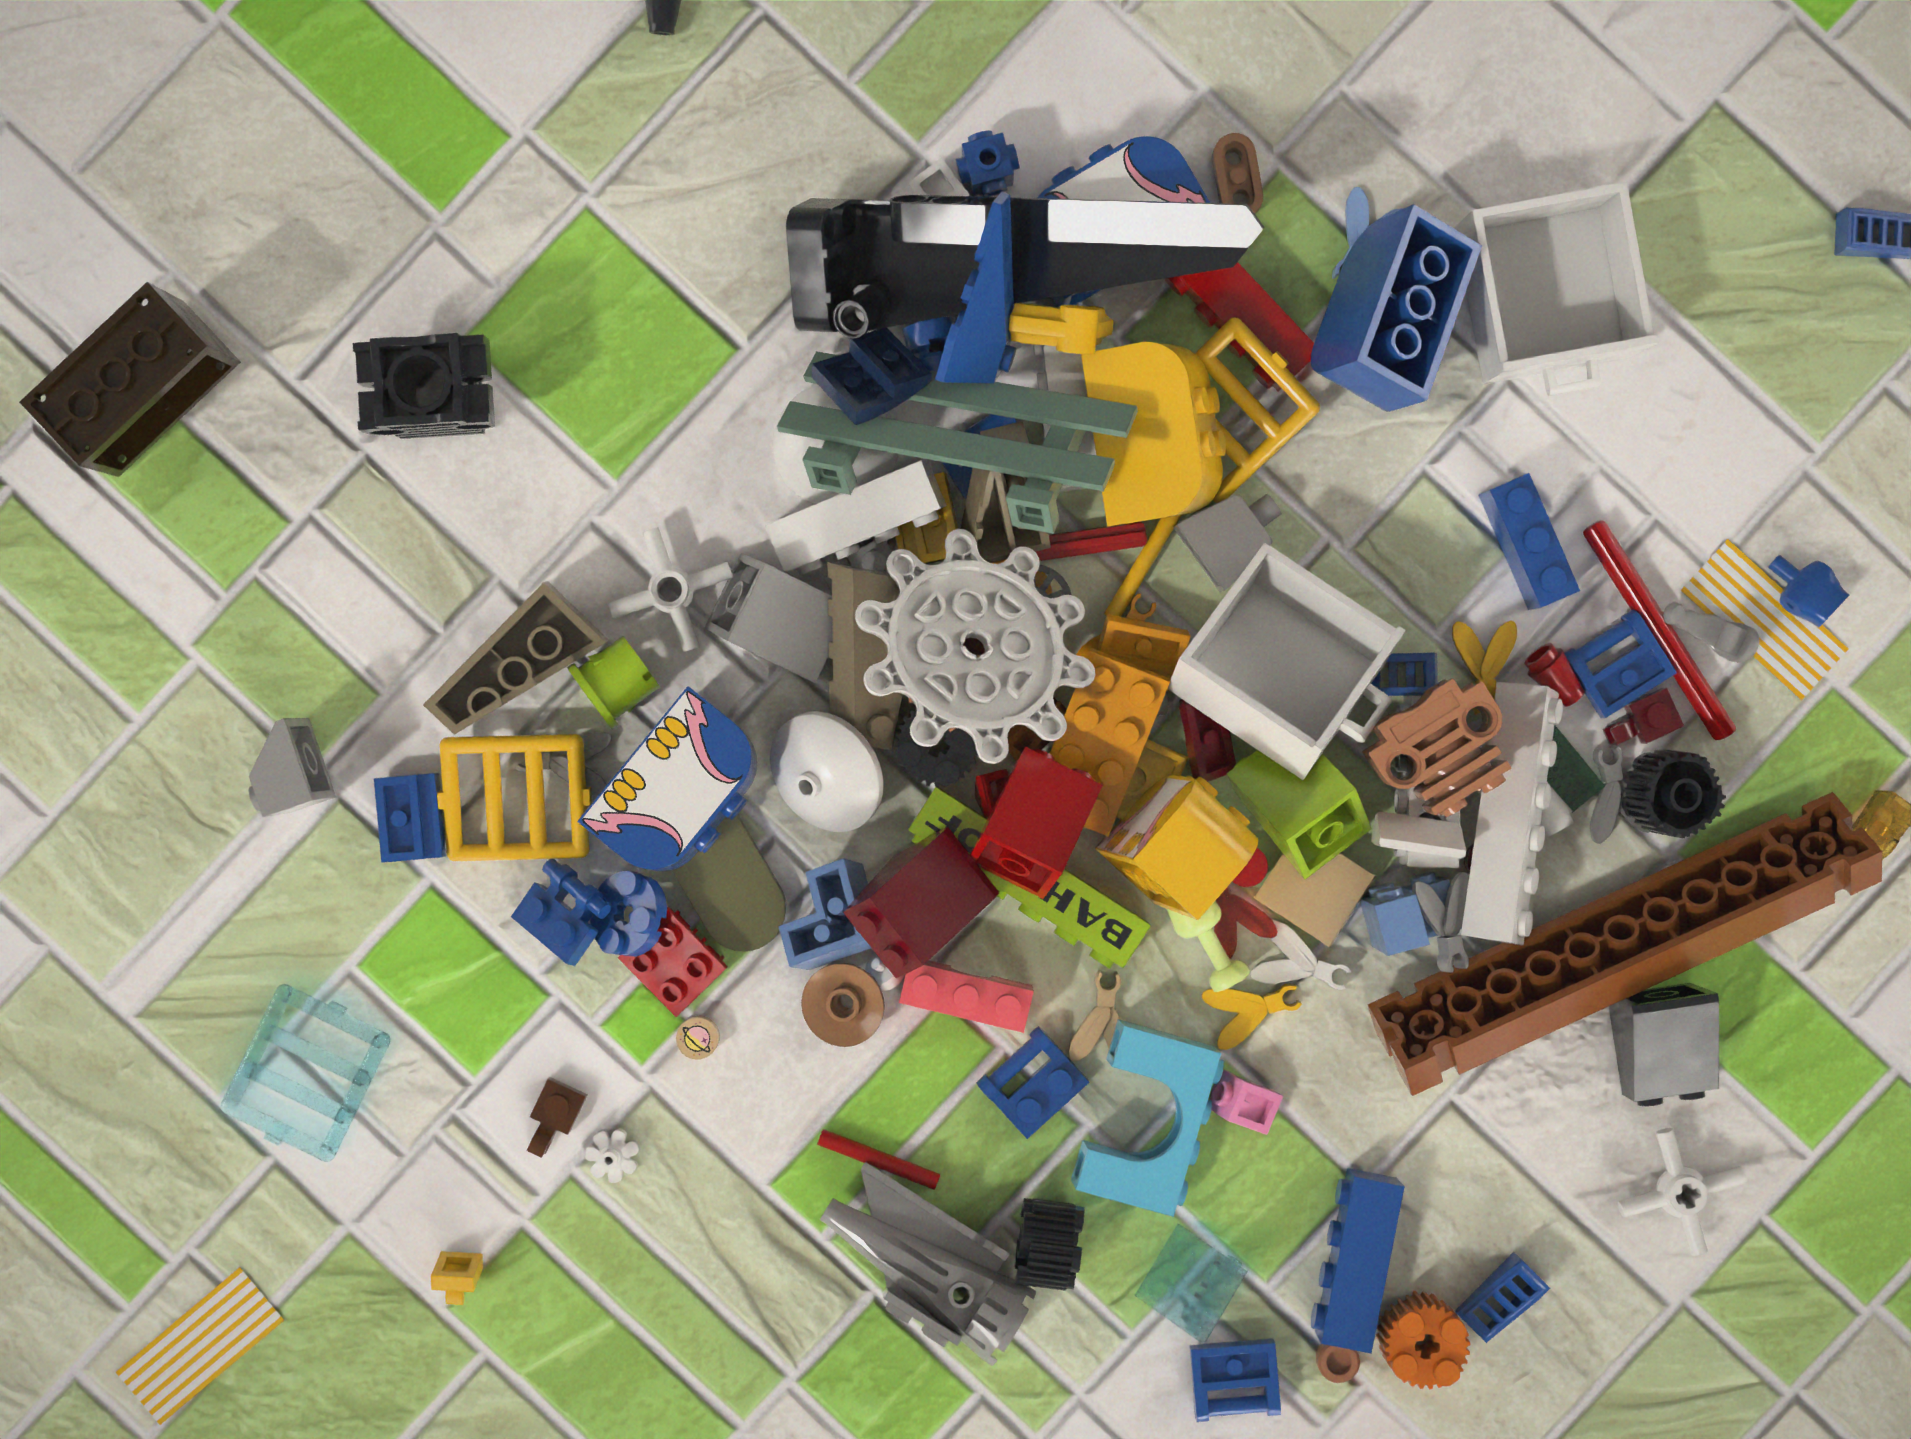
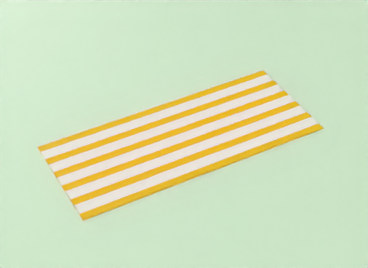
[1681,539,1848,700]
[116,1267,284,1425]

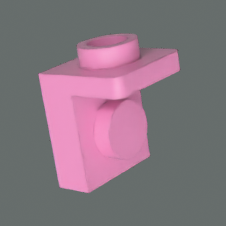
[1210,1070,1283,1135]

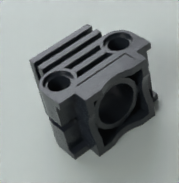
[352,333,495,439]

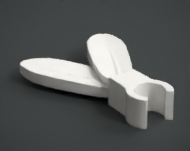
[1250,920,1352,990]

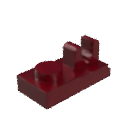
[1179,699,1236,782]

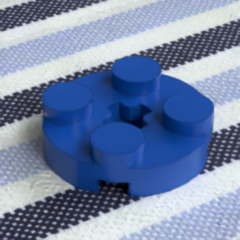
[590,871,667,957]

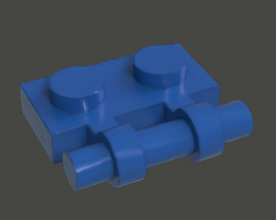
[511,859,611,966]

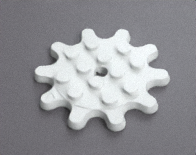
[855,529,1095,764]

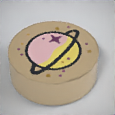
[676,1016,720,1060]

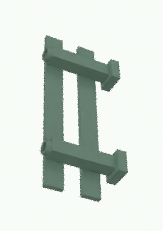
[777,351,1138,534]

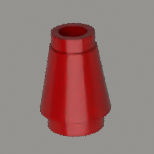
[1524,643,1585,707]

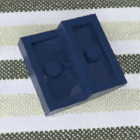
[811,328,932,425]

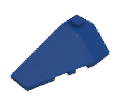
[935,192,1017,384]

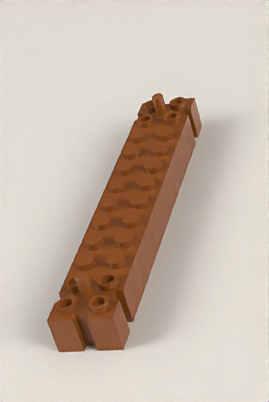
[1367,792,1882,1096]

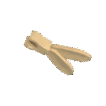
[1069,970,1121,1062]

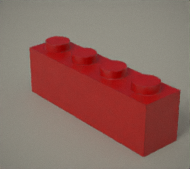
[1165,262,1314,392]

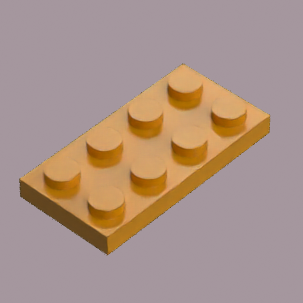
[1050,648,1171,837]

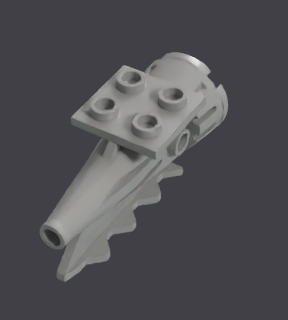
[820,1162,1036,1366]

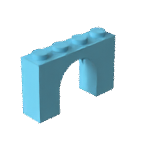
[1071,1019,1224,1217]

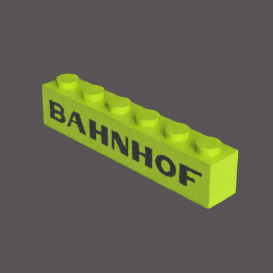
[908,787,1151,969]

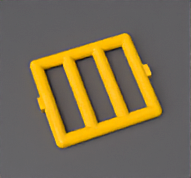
[1195,318,1320,503]
[437,734,592,861]

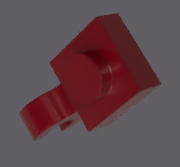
[1602,688,1684,745]

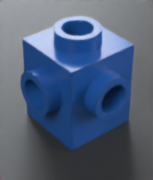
[956,130,1020,197]

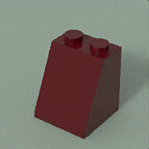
[843,827,999,978]

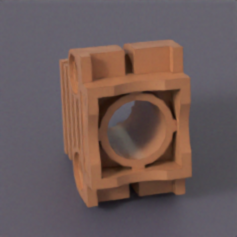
[1361,678,1511,818]

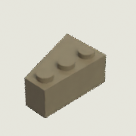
[960,421,1051,563]

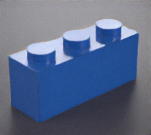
[1478,473,1580,610]

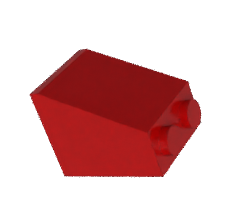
[970,746,1103,899]

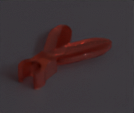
[1214,886,1278,959]

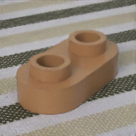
[1212,133,1263,214]

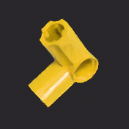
[1009,303,1113,354]

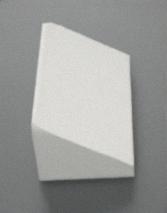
[1371,811,1466,858]

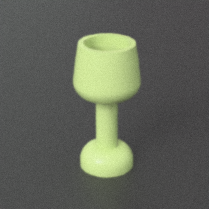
[1167,901,1251,992]

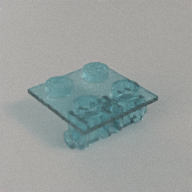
[1135,1224,1248,1344]

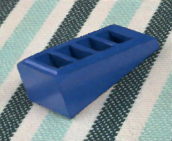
[1834,207,1911,259]
[1362,652,1438,697]
[1455,1252,1550,1343]

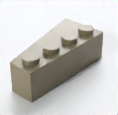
[827,562,903,750]
[423,581,609,735]

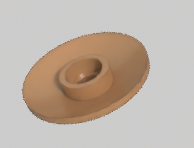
[801,963,885,1047]

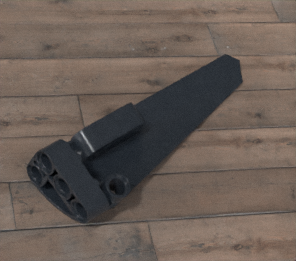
[786,195,1265,339]

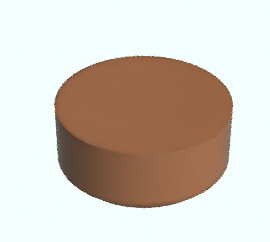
[1316,1344,1360,1383]

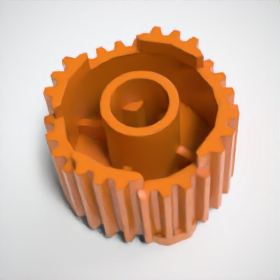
[1376,1291,1471,1390]

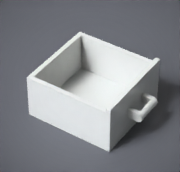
[1454,181,1659,396]
[1168,543,1406,780]

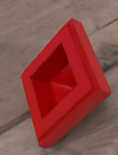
[974,769,1009,818]

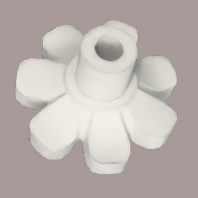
[585,1129,640,1183]

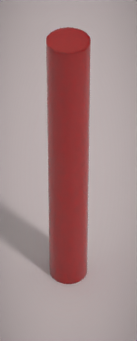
[817,1129,940,1190]

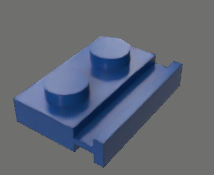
[374,773,446,863]

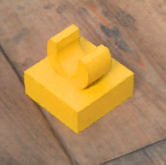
[431,1251,483,1305]

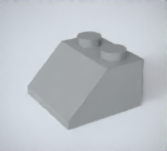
[248,718,336,817]

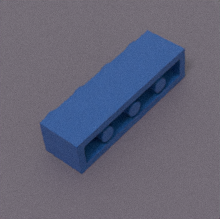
[1311,1168,1405,1354]

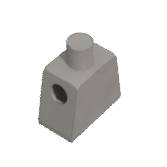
[1174,494,1281,592]

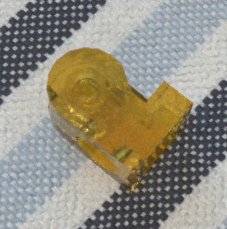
[1852,790,1911,860]

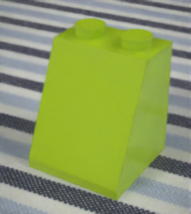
[1227,750,1372,880]

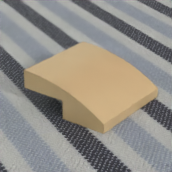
[1254,853,1376,947]

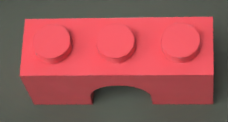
[899,960,1034,1033]

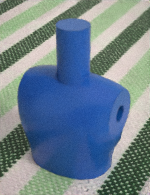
[1768,555,1849,628]

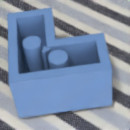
[779,858,871,970]
[1360,872,1462,956]

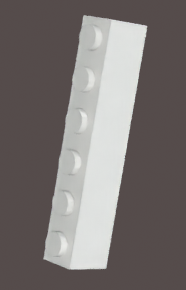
[1461,682,1563,945]

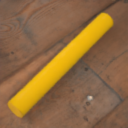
[1103,515,1182,617]

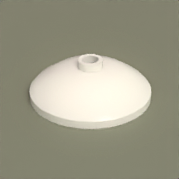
[773,384,898,505]
[770,711,883,832]

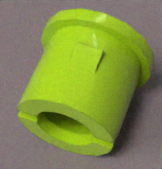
[567,636,660,729]

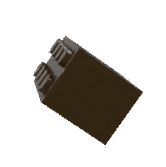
[19,282,241,477]

